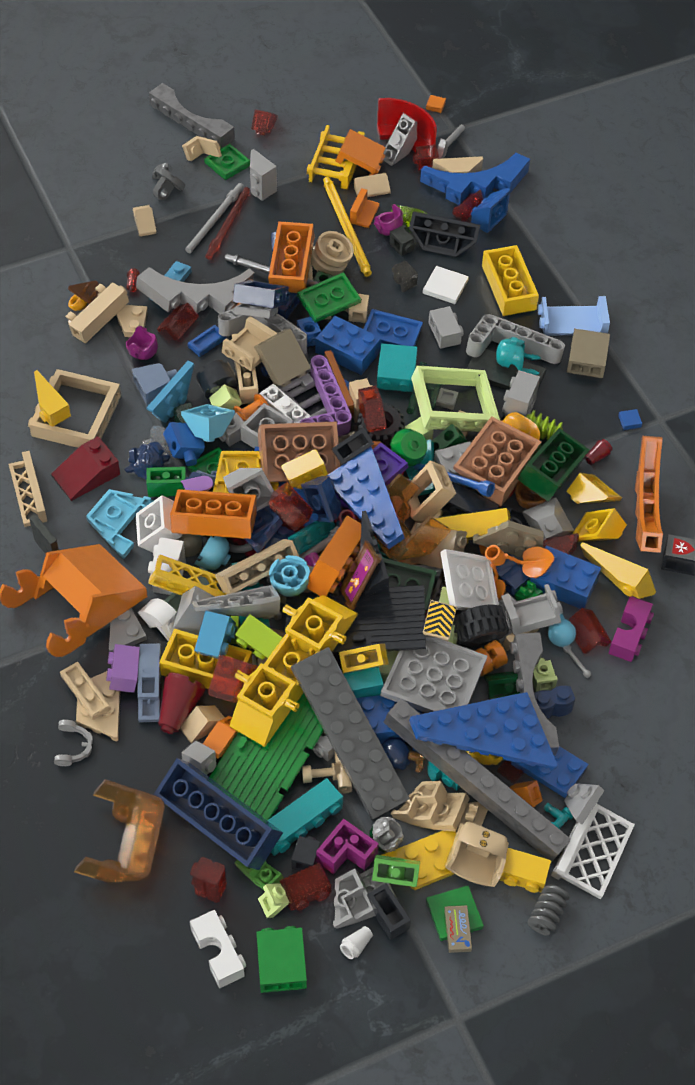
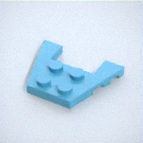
[86,489,155,559]

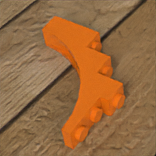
[635,436,663,553]

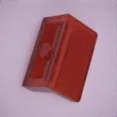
[157,303,199,340]
[568,608,612,654]

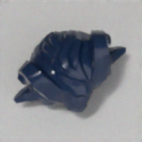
[124,441,170,479]

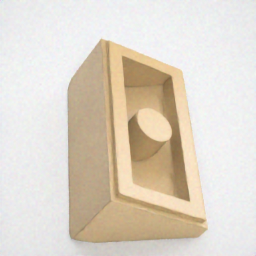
[354,173,391,197]

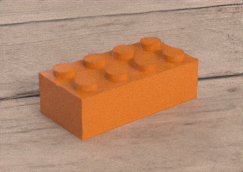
[268,221,315,293]
[170,489,257,539]
[307,516,361,596]

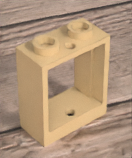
[401,460,456,524]

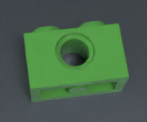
[372,855,420,887]

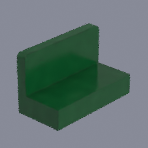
[484,671,520,700]

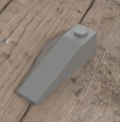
[192,585,280,619]

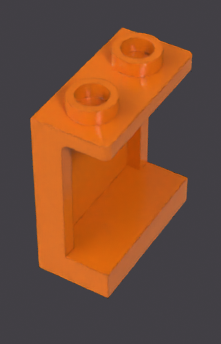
[335,129,386,176]

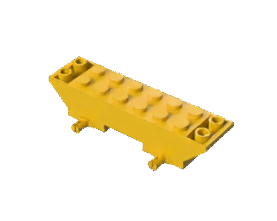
[230,595,358,747]

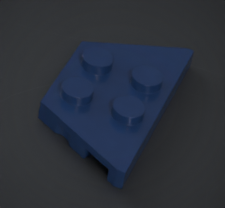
[244,506,283,553]

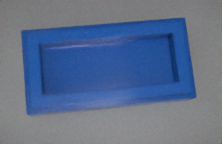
[188,325,227,357]

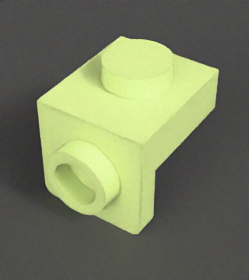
[258,884,290,918]

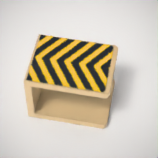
[423,600,457,641]

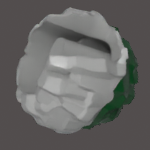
[369,817,404,853]

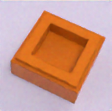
[426,95,446,113]

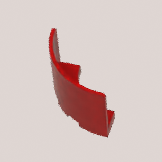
[377,98,437,159]

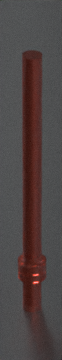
[205,187,250,260]

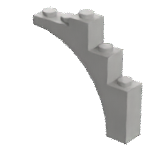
[136,267,255,314]

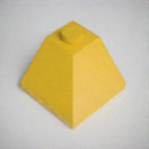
[567,473,622,504]
[569,508,627,542]

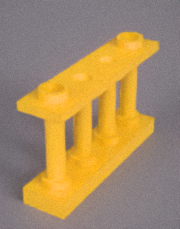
[307,125,365,189]

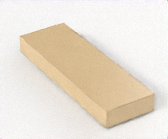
[60,662,111,720]

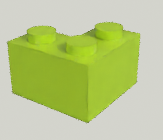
[234,614,283,661]

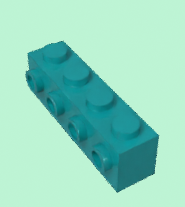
[268,778,343,856]

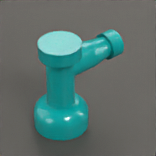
[544,803,573,830]

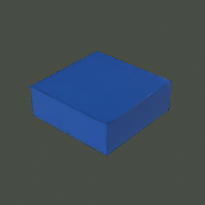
[618,409,642,430]

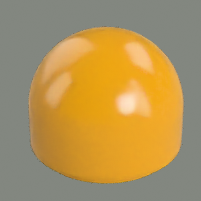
[68,295,87,311]

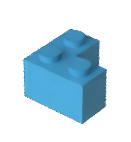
[194,611,238,660]

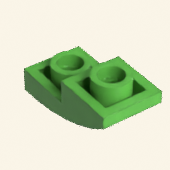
[235,860,284,891]

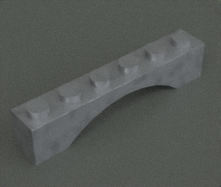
[149,83,235,149]
[510,632,559,756]

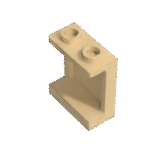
[222,316,277,371]

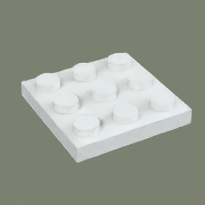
[440,549,499,611]

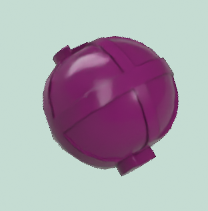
[374,204,403,236]
[126,326,158,360]

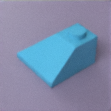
[181,404,235,442]

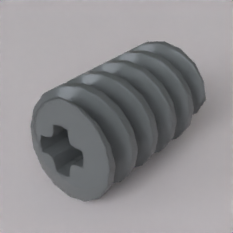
[528,885,571,936]

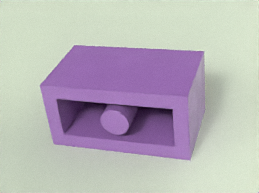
[106,644,140,693]

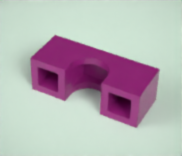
[608,596,654,662]

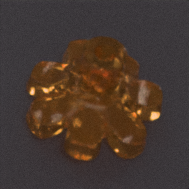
[408,751,425,773]

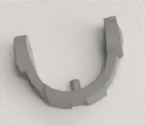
[54,720,93,766]

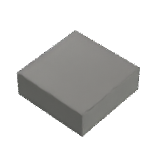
[436,388,459,410]

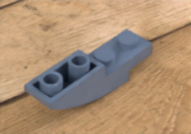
[138,643,161,722]

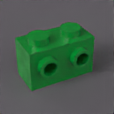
[146,467,186,497]

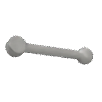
[563,645,591,678]

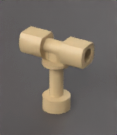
[302,751,352,793]

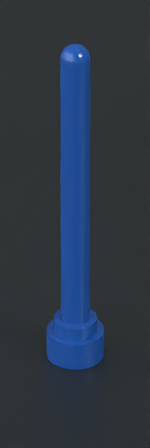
[414,463,495,497]

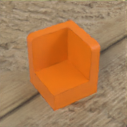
[509,780,543,807]

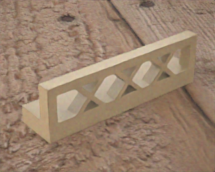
[9,451,47,527]

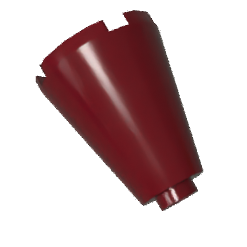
[158,673,206,734]

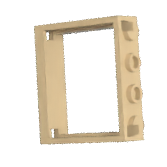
[28,369,121,448]

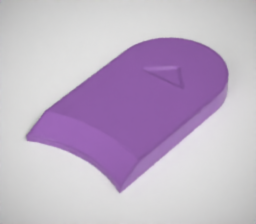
[180,476,213,491]

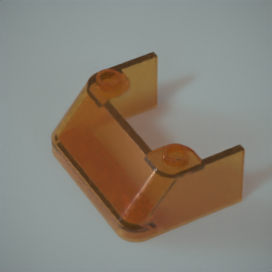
[374,473,451,561]
[74,779,165,882]

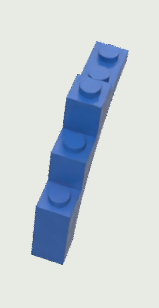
[420,153,530,205]

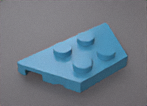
[147,361,194,423]

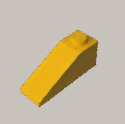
[34,370,71,427]

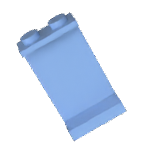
[538,296,610,336]

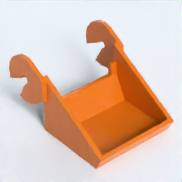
[0,544,148,657]

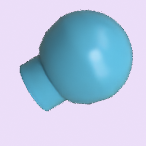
[548,614,576,647]

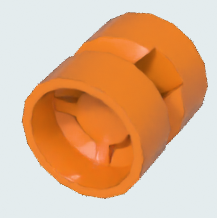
[474,640,508,676]

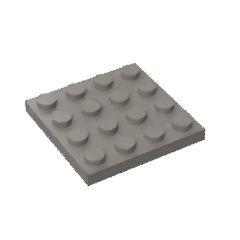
[380,635,487,713]

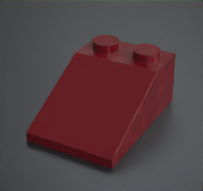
[51,436,120,501]

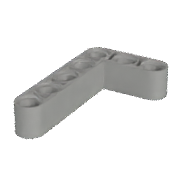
[218,309,307,354]
[466,314,565,364]

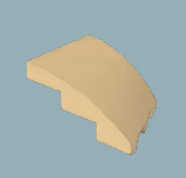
[391,781,470,831]

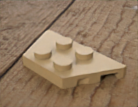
[76,671,120,741]

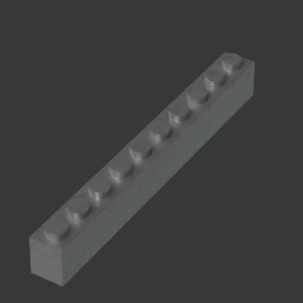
[383,698,570,862]

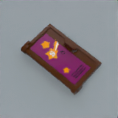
[340,540,382,610]

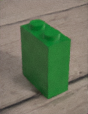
[256,926,307,993]

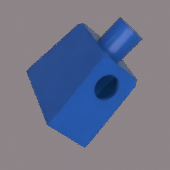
[163,422,205,466]

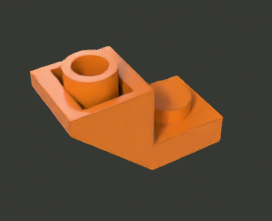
[203,716,238,758]

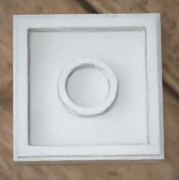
[423,266,469,304]

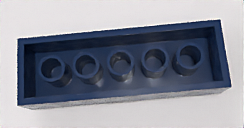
[153,758,283,870]

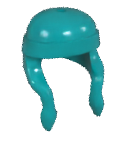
[496,337,541,375]

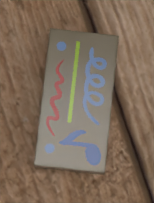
[444,905,472,953]

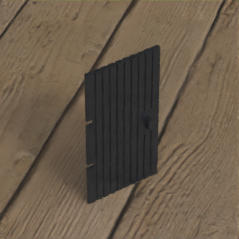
[285,585,426,654]

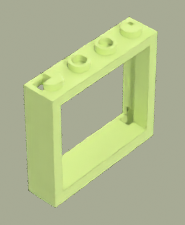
[411,366,500,432]

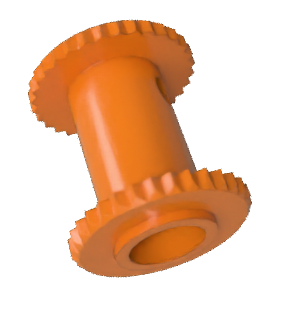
[233,394,269,422]

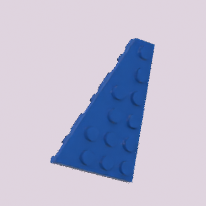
[409,692,558,770]

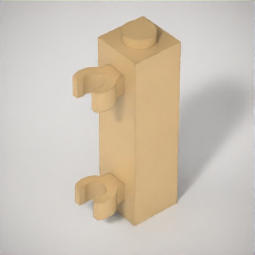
[65,282,129,344]

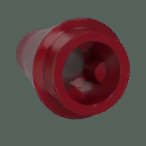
[585,439,613,465]

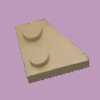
[116,305,148,337]

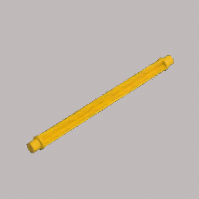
[323,177,372,277]

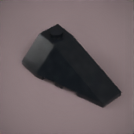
[360,510,389,597]

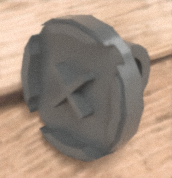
[153,166,185,200]

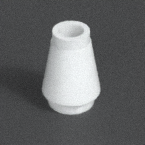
[340,926,373,959]

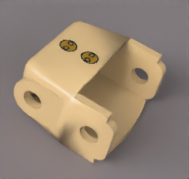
[445,822,509,887]

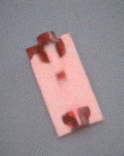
[452,190,483,222]

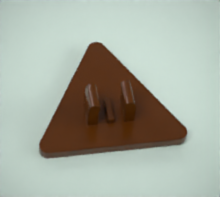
[68,280,99,304]

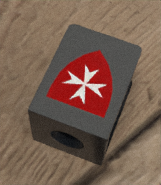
[661,534,695,576]

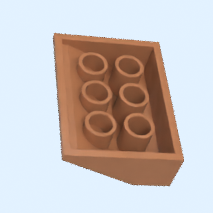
[453,416,541,506]
[258,422,340,482]

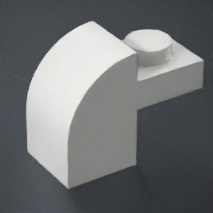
[138,598,177,642]

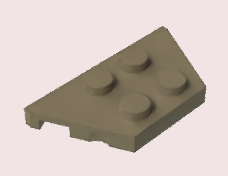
[473,520,544,558]

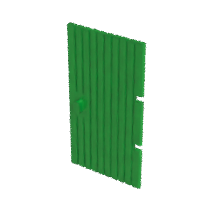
[210,693,324,821]

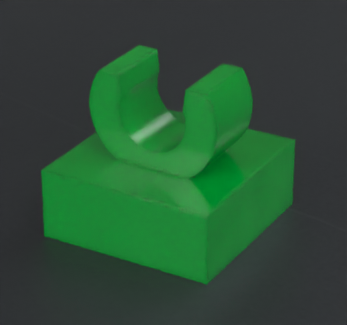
[515,580,543,601]

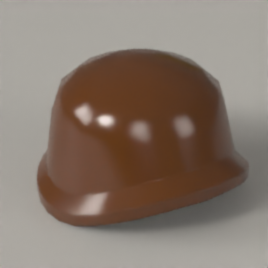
[515,481,546,509]

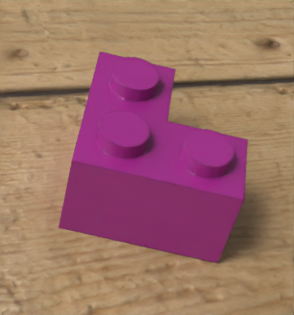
[316,818,379,874]

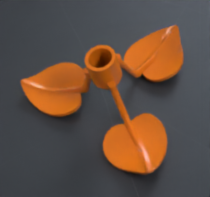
[479,545,555,601]

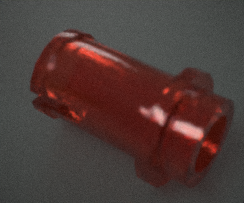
[126,268,140,292]

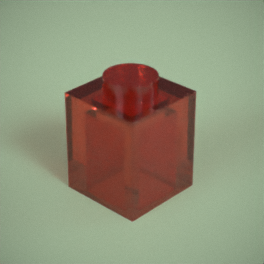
[413,145,439,170]

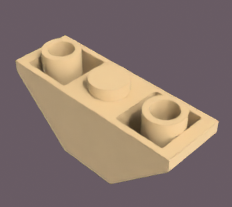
[432,157,483,173]

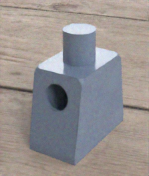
[132,363,177,405]

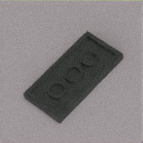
[467,349,546,390]

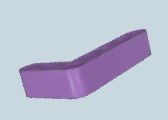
[300,355,352,436]

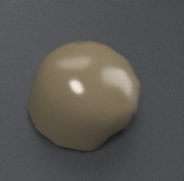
[177,534,202,557]

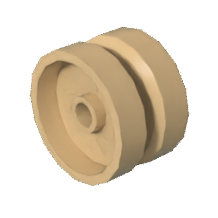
[311,231,354,276]

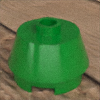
[390,429,427,466]

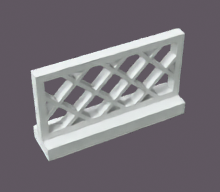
[551,801,635,899]

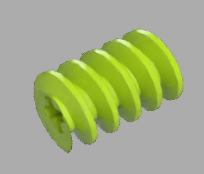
[526,410,563,441]

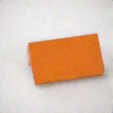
[350,188,379,228]

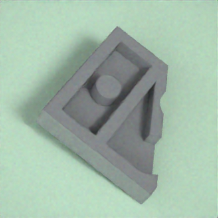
[109,608,147,652]
[564,783,604,824]

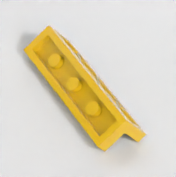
[148,555,226,597]

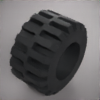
[357,403,405,450]
[454,604,509,647]

